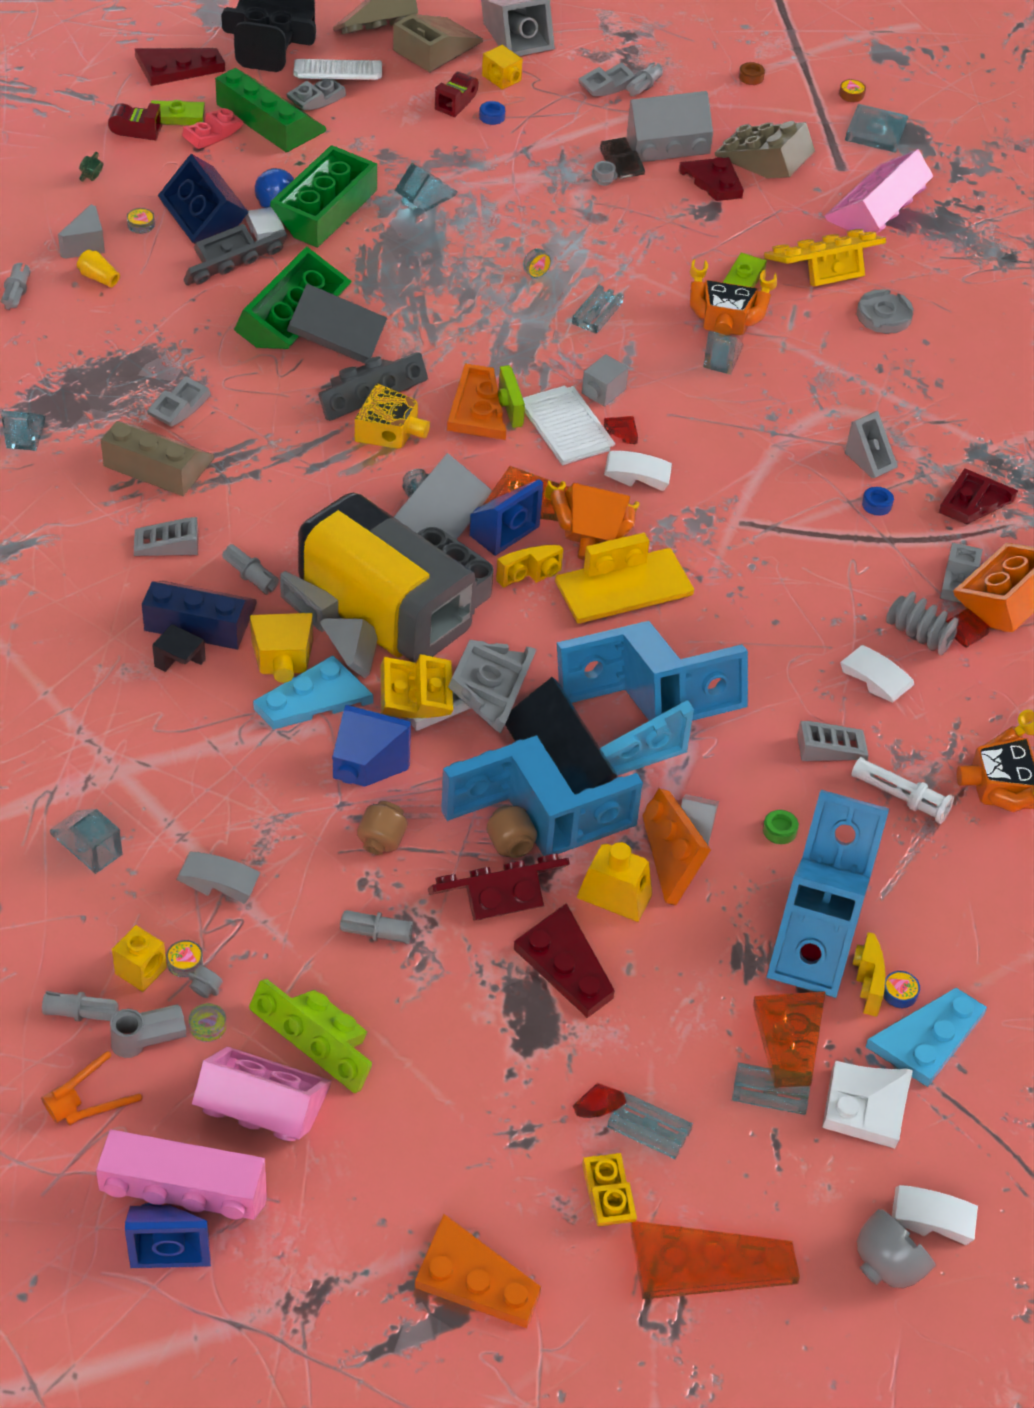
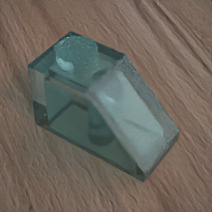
[394,163,458,212]
[50,809,123,874]

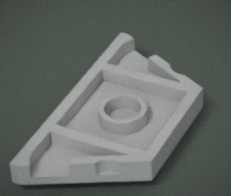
[448,640,537,733]

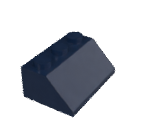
[158,154,249,244]
[142,581,257,650]

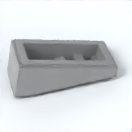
[134,517,198,556]
[280,571,341,632]
[797,721,869,761]

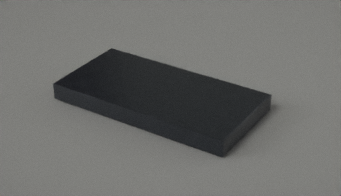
[505,677,618,795]

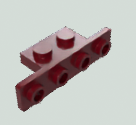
[428,853,570,921]

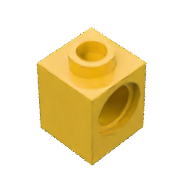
[482,45,523,90]
[112,925,167,992]

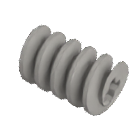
[886,592,959,655]

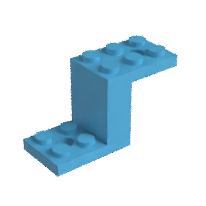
[557,621,748,721]
[441,736,643,856]
[766,790,889,998]

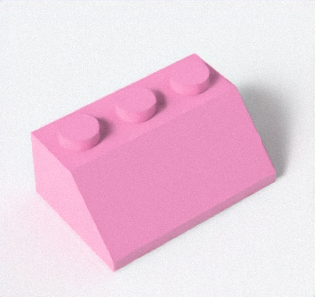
[192,1047,332,1141]

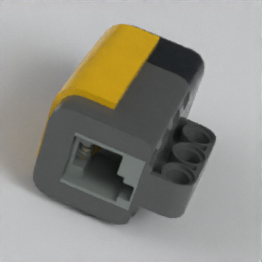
[298,492,494,663]

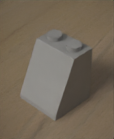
[481,0,555,56]

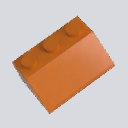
[953,542,1034,632]

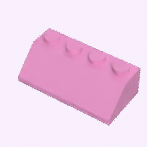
[825,149,933,234]
[96,1129,267,1220]

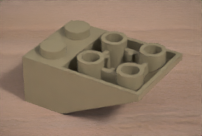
[333,0,418,34]
[393,14,483,72]
[715,121,815,178]

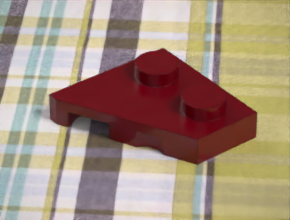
[679,157,744,201]
[939,468,1018,524]

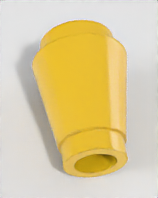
[77,249,120,288]

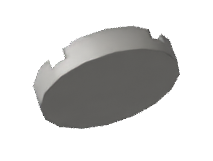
[856,289,914,334]

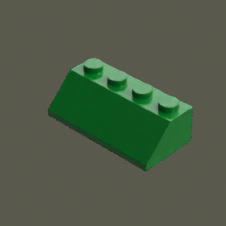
[215,68,326,153]
[270,145,377,248]
[234,246,352,349]

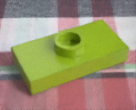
[151,100,205,125]
[723,253,767,287]
[498,365,525,428]

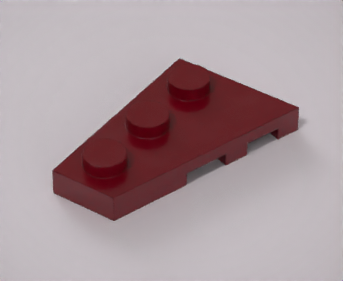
[135,48,225,86]
[514,903,615,1018]

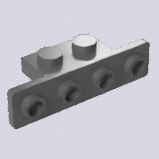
[183,224,288,285]
[318,352,428,421]

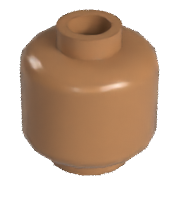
[357,801,408,855]
[486,806,537,858]

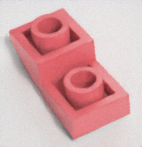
[182,108,243,149]

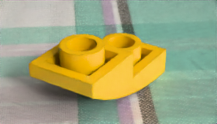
[496,545,563,588]
[852,932,886,1017]
[582,1153,637,1226]

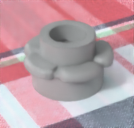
[591,161,618,186]
[188,965,223,998]

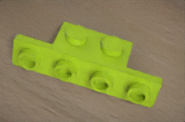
[249,979,372,1093]

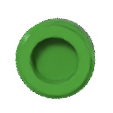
[763,810,799,844]

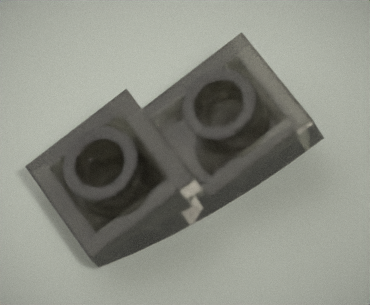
[599,137,645,179]

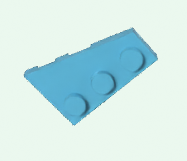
[253,656,373,730]
[600,700,694,775]
[866,988,987,1087]

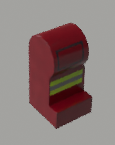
[435,71,479,117]
[108,103,162,141]

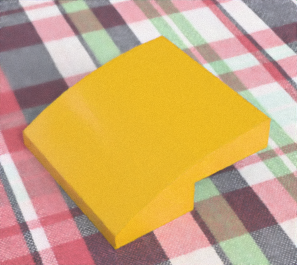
[380,654,453,718]

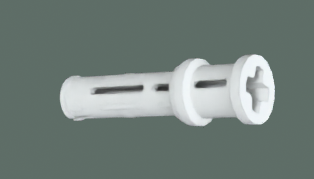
[851,757,954,824]

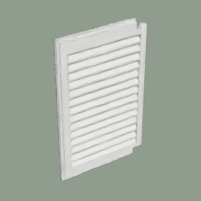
[293,59,382,80]
[523,385,615,466]

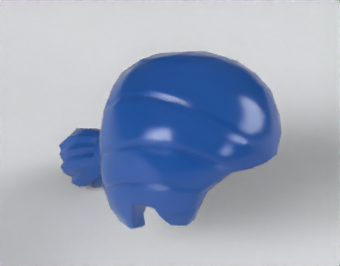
[255,168,294,208]

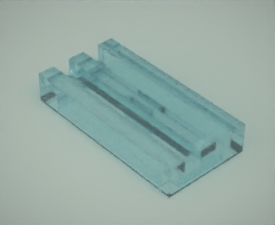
[572,285,624,334]
[731,1062,812,1115]
[607,1092,693,1160]

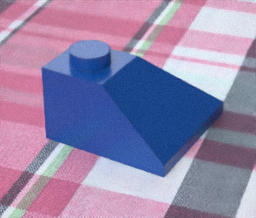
[470,479,543,556]
[332,705,411,787]
[125,1203,211,1268]

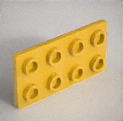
[764,229,886,286]
[555,532,694,623]

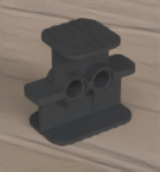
[221,0,316,72]

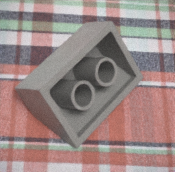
[626,91,713,163]

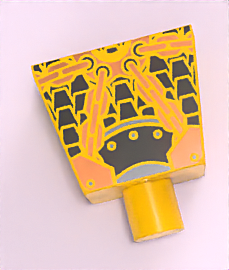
[355,383,430,449]

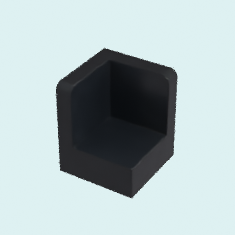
[152,624,206,672]

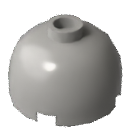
[857,1209,936,1288]

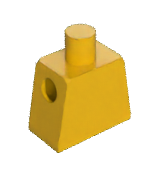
[250,613,313,683]
[577,842,652,922]

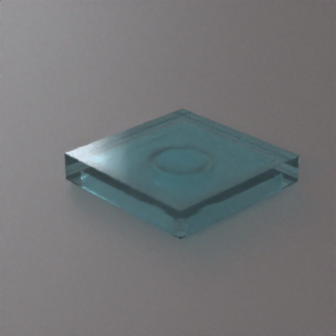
[845,104,908,153]

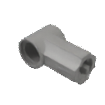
[110,1004,186,1058]

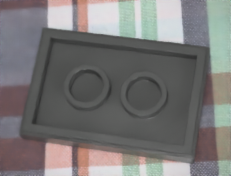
[287,284,387,363]

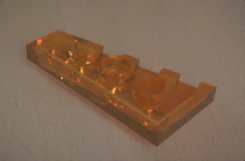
[630,1221,800,1299]

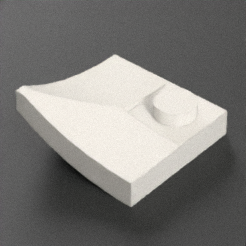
[822,1061,913,1149]

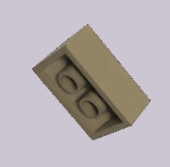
[101,421,214,496]

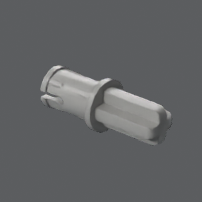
[626,62,663,97]
[1,263,31,310]
[222,544,279,594]
[340,910,413,944]
[42,991,119,1021]

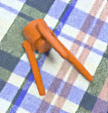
[41,1051,142,1126]

